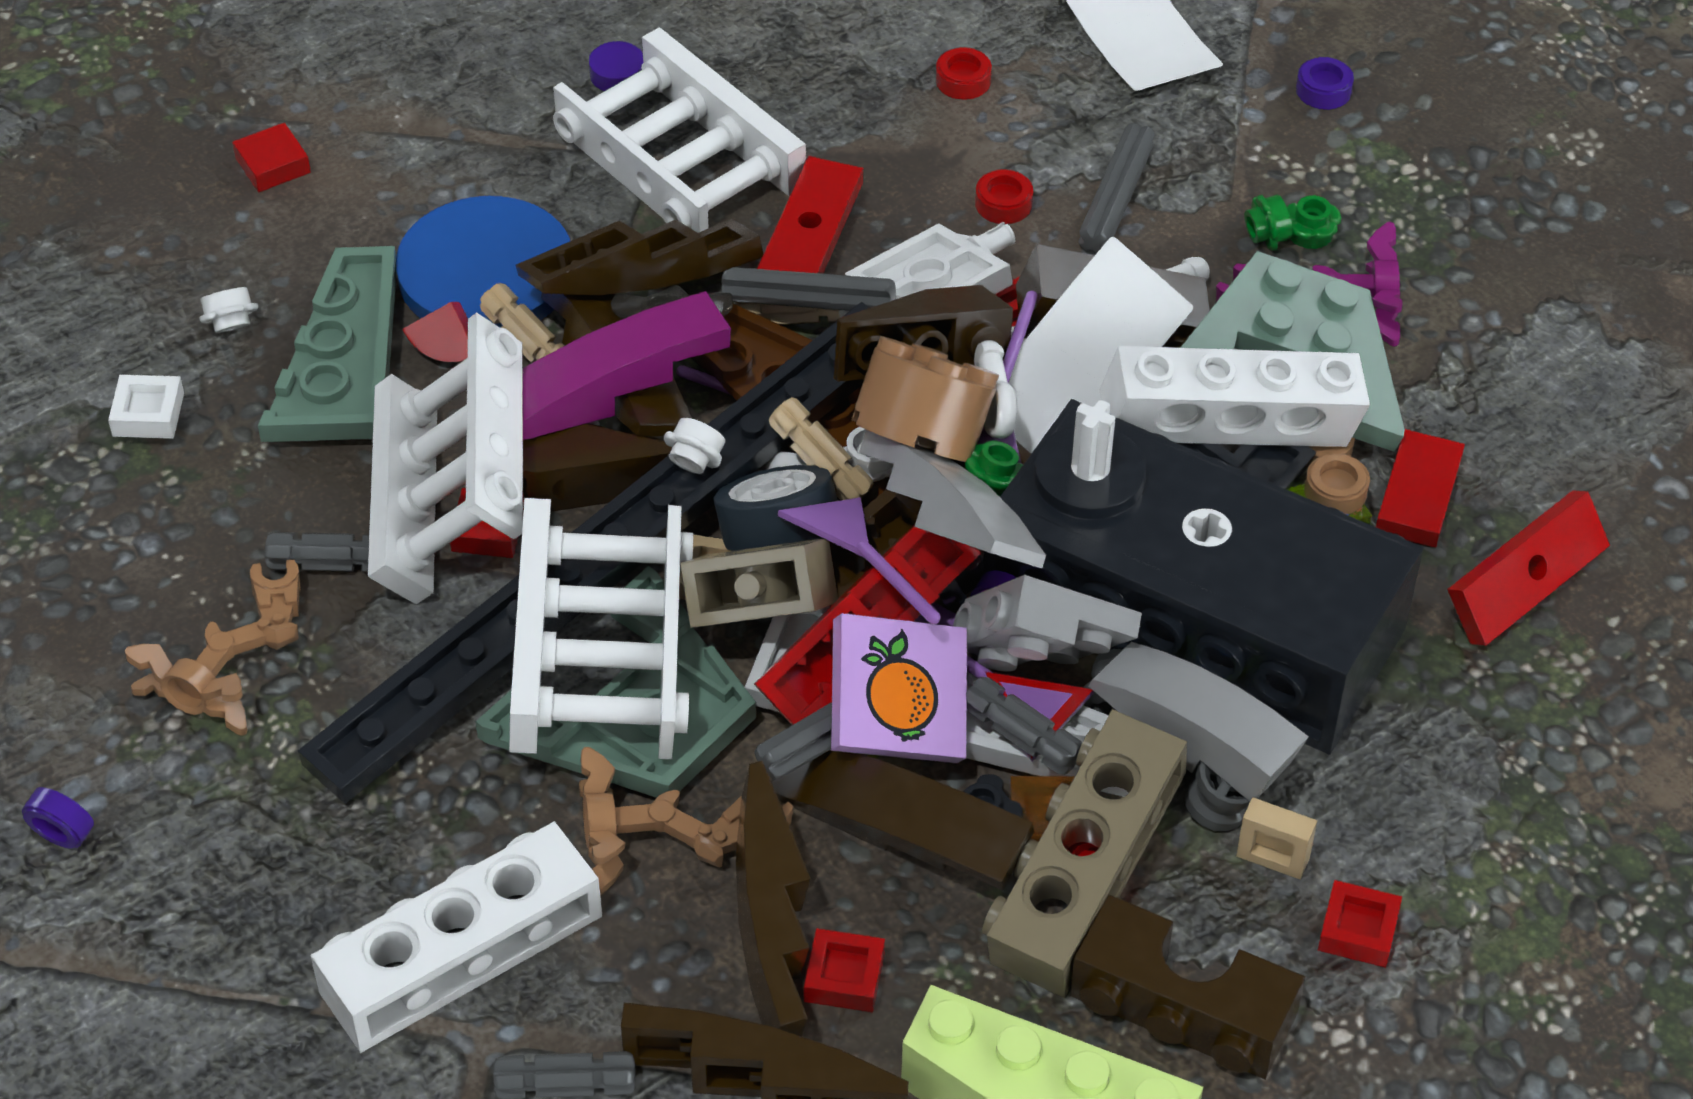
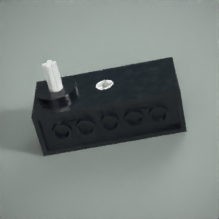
[983,399,1424,755]

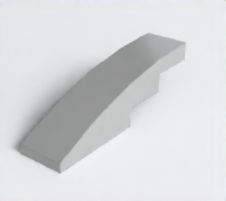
[859,430,1046,568]

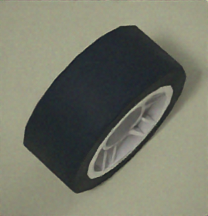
[714,465,837,551]

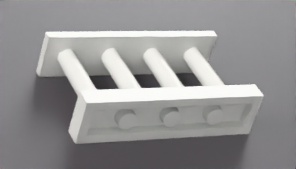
[553,27,806,233]
[368,312,523,604]
[509,498,693,759]

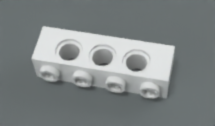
[1099,346,1370,447]
[310,821,602,1053]

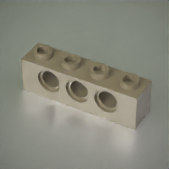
[982,709,1187,998]

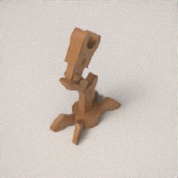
[125,560,301,736]
[579,747,793,895]

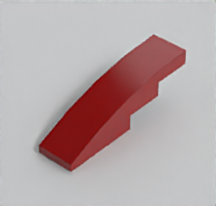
[754,525,981,725]

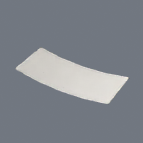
[1066,0,1223,91]
[1008,237,1193,453]

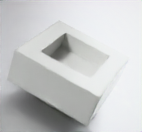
[108,375,184,439]

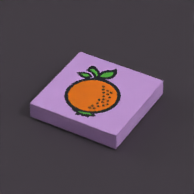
[831,613,967,763]

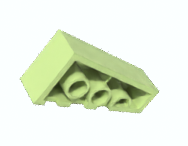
[901,985,1203,1099]

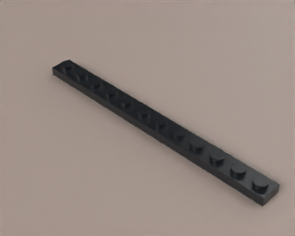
[298,302,870,804]

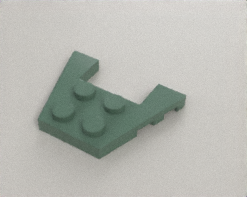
[1181,251,1405,452]
[475,566,756,797]

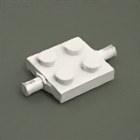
[839,222,1015,318]

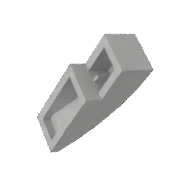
[1088,642,1309,801]

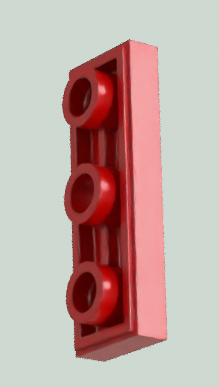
[757,156,864,274]
[1447,490,1610,646]

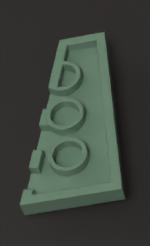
[258,246,397,442]

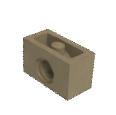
[680,538,838,628]

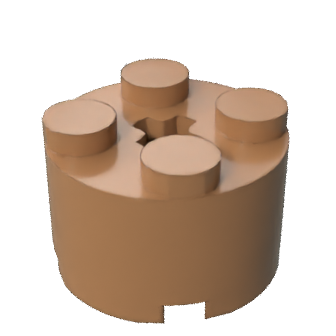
[852,336,999,462]

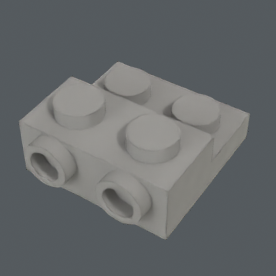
[953,575,1142,671]

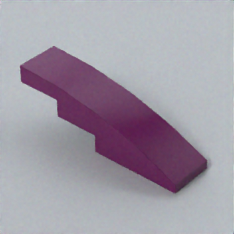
[522,291,731,440]

